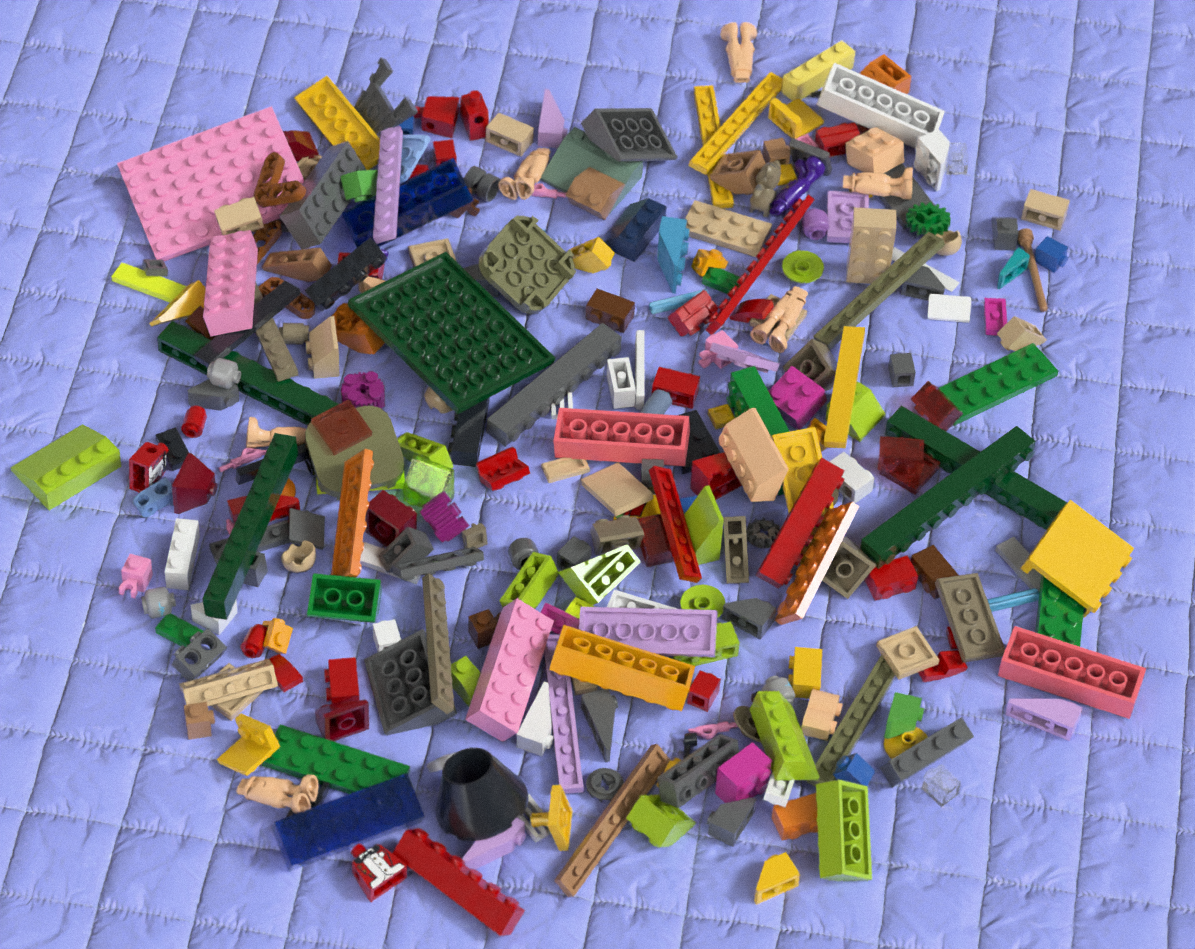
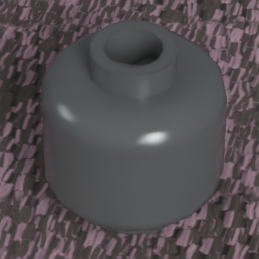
[508,538,539,570]

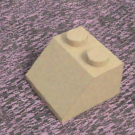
[305,316,340,379]

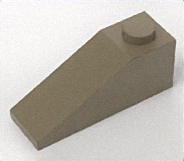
[723,516,749,584]

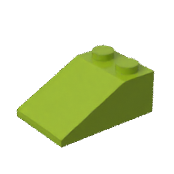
[684,485,724,565]

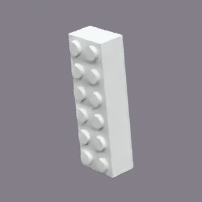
[816,63,945,149]

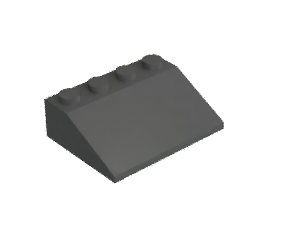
[581,108,678,162]
[364,629,457,735]

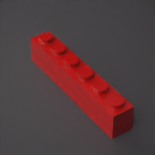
[755,458,845,589]
[392,828,525,936]

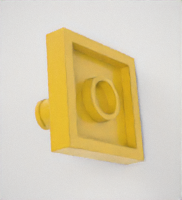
[531,785,573,851]

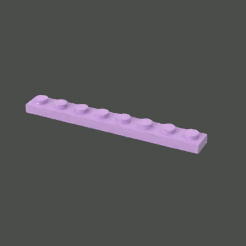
[373,126,403,244]
[544,634,583,794]

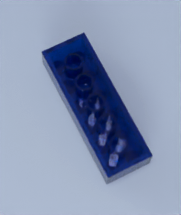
[342,158,474,248]
[272,773,425,872]

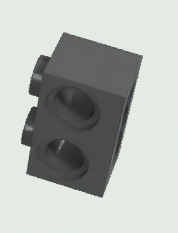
[171,628,227,681]

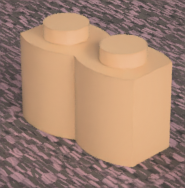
[801,689,843,741]

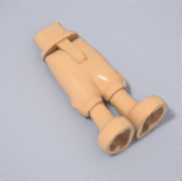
[720,22,757,83]
[498,148,551,200]
[843,167,913,200]
[750,286,808,353]
[246,417,306,448]
[237,774,318,815]

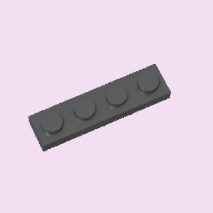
[392,547,484,580]

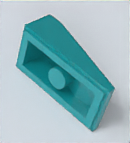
[997,247,1030,289]

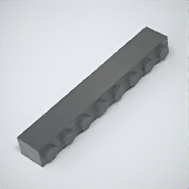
[486,323,622,447]

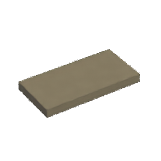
[935,573,1005,663]

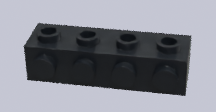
[304,237,388,312]

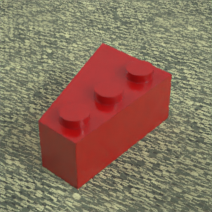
[690,452,742,500]

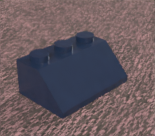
[602,198,667,262]

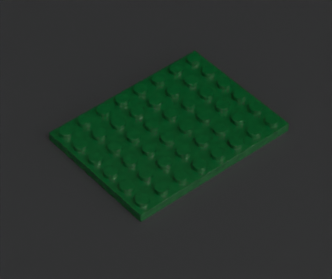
[348,252,556,414]

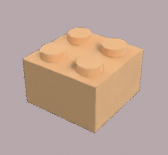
[846,127,904,174]

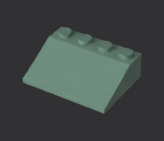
[541,127,643,214]

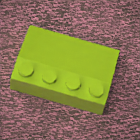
[10,424,122,511]

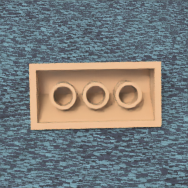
[718,408,788,502]

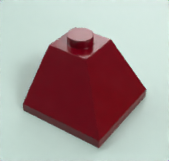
[283,130,319,162]
[172,453,218,514]
[315,699,369,741]

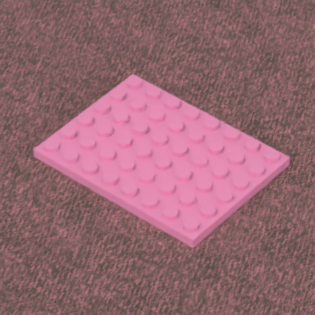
[117,106,304,262]

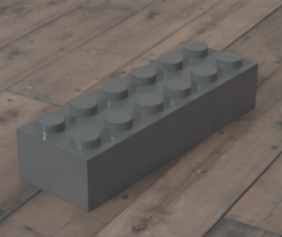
[280,141,366,249]

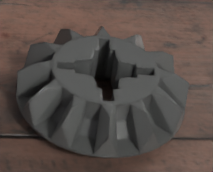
[746,518,780,548]
[586,768,624,802]

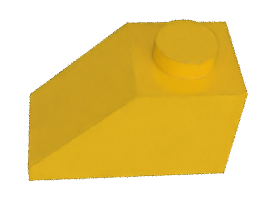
[570,236,614,274]
[754,852,800,905]

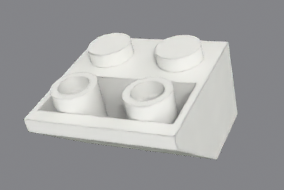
[914,129,950,192]

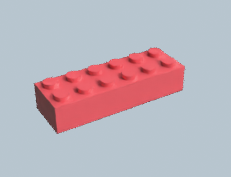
[553,408,690,466]
[998,626,1146,719]

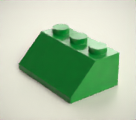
[307,573,382,623]

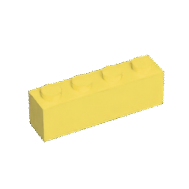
[782,40,855,101]

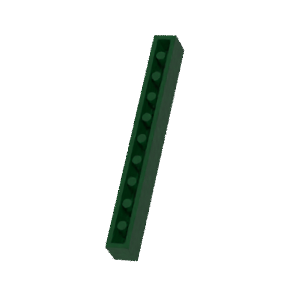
[157,321,349,426]
[885,405,1067,530]
[860,426,1036,569]
[202,433,298,620]

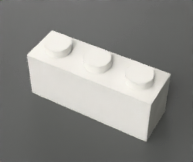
[165,518,200,590]

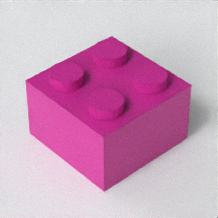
[768,366,827,430]
[715,742,772,803]

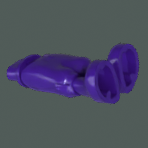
[769,156,825,216]

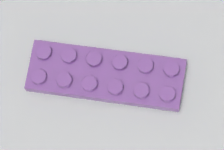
[579,607,718,657]

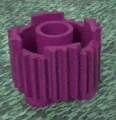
[341,371,385,409]
[420,490,470,543]

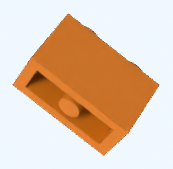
[771,793,818,841]

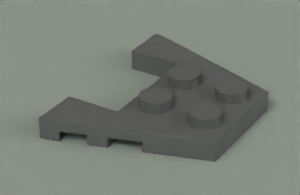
[354,57,418,137]

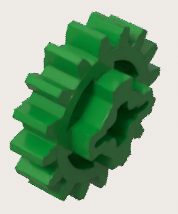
[905,202,951,236]

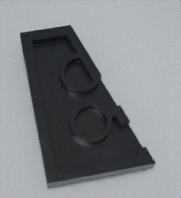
[679,410,720,474]

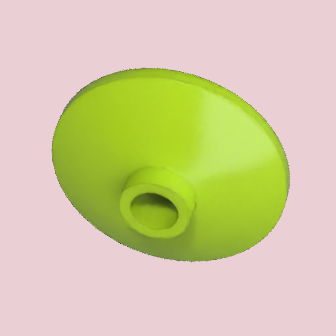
[782,250,824,283]
[680,585,726,618]

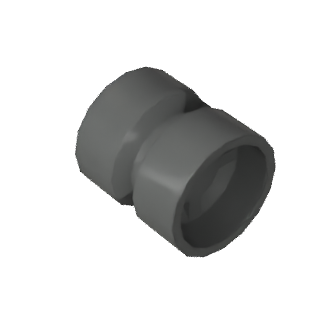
[462,166,500,202]

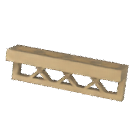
[179,659,278,706]

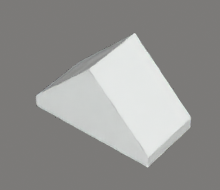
[191,601,237,635]

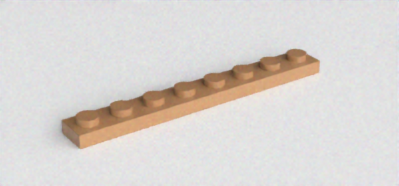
[554,744,670,897]

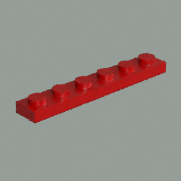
[649,466,702,583]

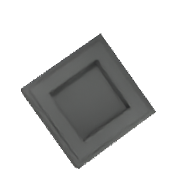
[142,259,168,276]

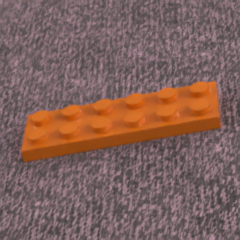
[331,449,374,577]
[775,502,859,625]

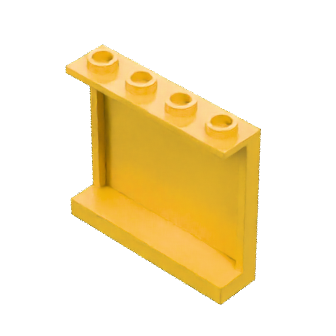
[1020,500,1134,618]

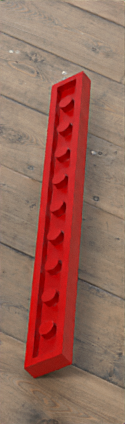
[705,194,815,335]

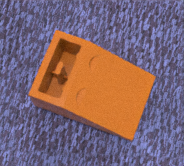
[859,54,911,94]
[332,303,385,355]

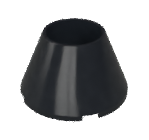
[436,748,528,841]

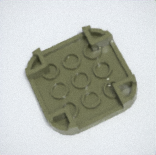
[479,215,576,315]
[305,406,404,500]

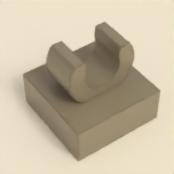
[461,523,488,548]

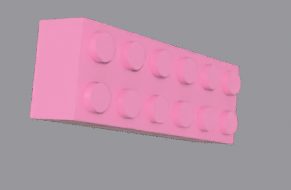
[203,230,258,336]
[465,598,554,742]

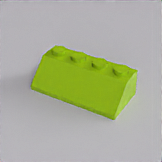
[749,691,819,780]
[816,780,872,881]

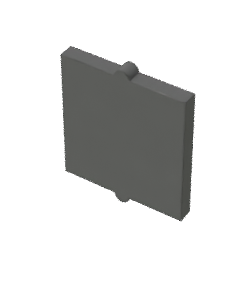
[288,508,325,550]

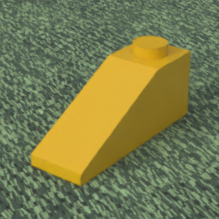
[149,280,206,326]

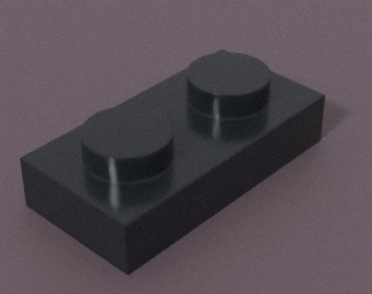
[155,427,189,471]

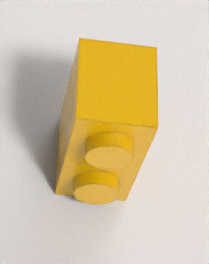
[788,647,822,699]

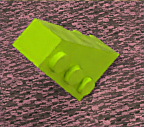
[558,544,640,605]

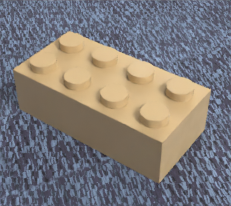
[846,207,896,284]

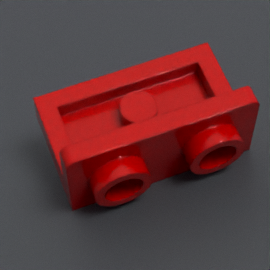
[476,447,530,491]

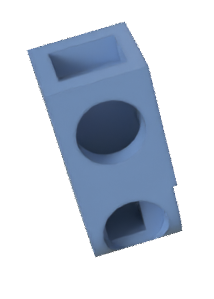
[133,477,173,517]

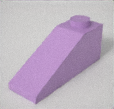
[538,89,568,148]
[1005,699,1083,741]
[462,818,526,870]

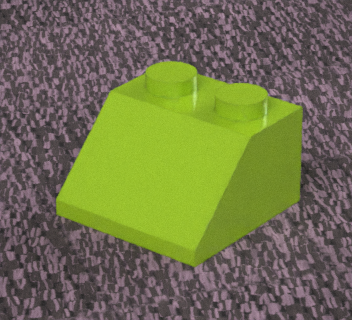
[825,381,886,442]
[626,794,696,848]

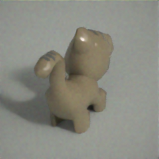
[749,160,781,217]

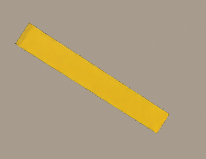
[688,72,783,175]
[693,85,734,208]
[824,326,865,448]

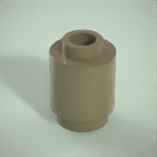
[279,323,309,344]

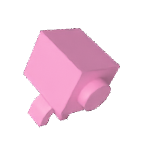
[698,330,738,369]
[118,554,153,599]

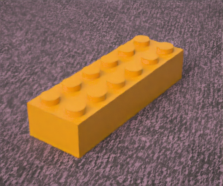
[549,625,695,712]

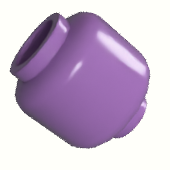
[801,208,830,240]

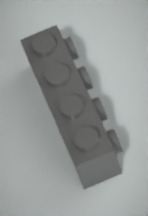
[657,734,739,808]

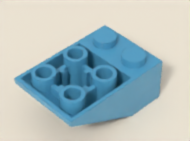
[657,216,690,294]

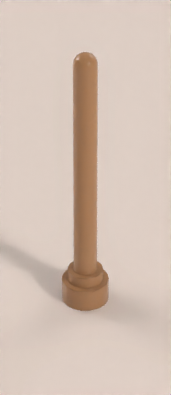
[1017,228,1048,312]

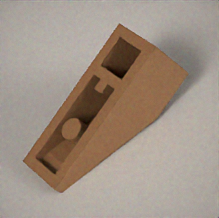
[262,247,332,282]

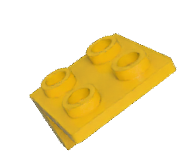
[768,98,824,139]
[217,713,280,776]

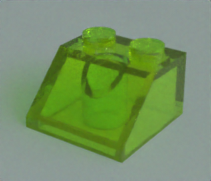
[403,455,454,508]

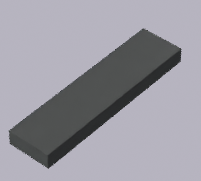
[209,520,290,564]

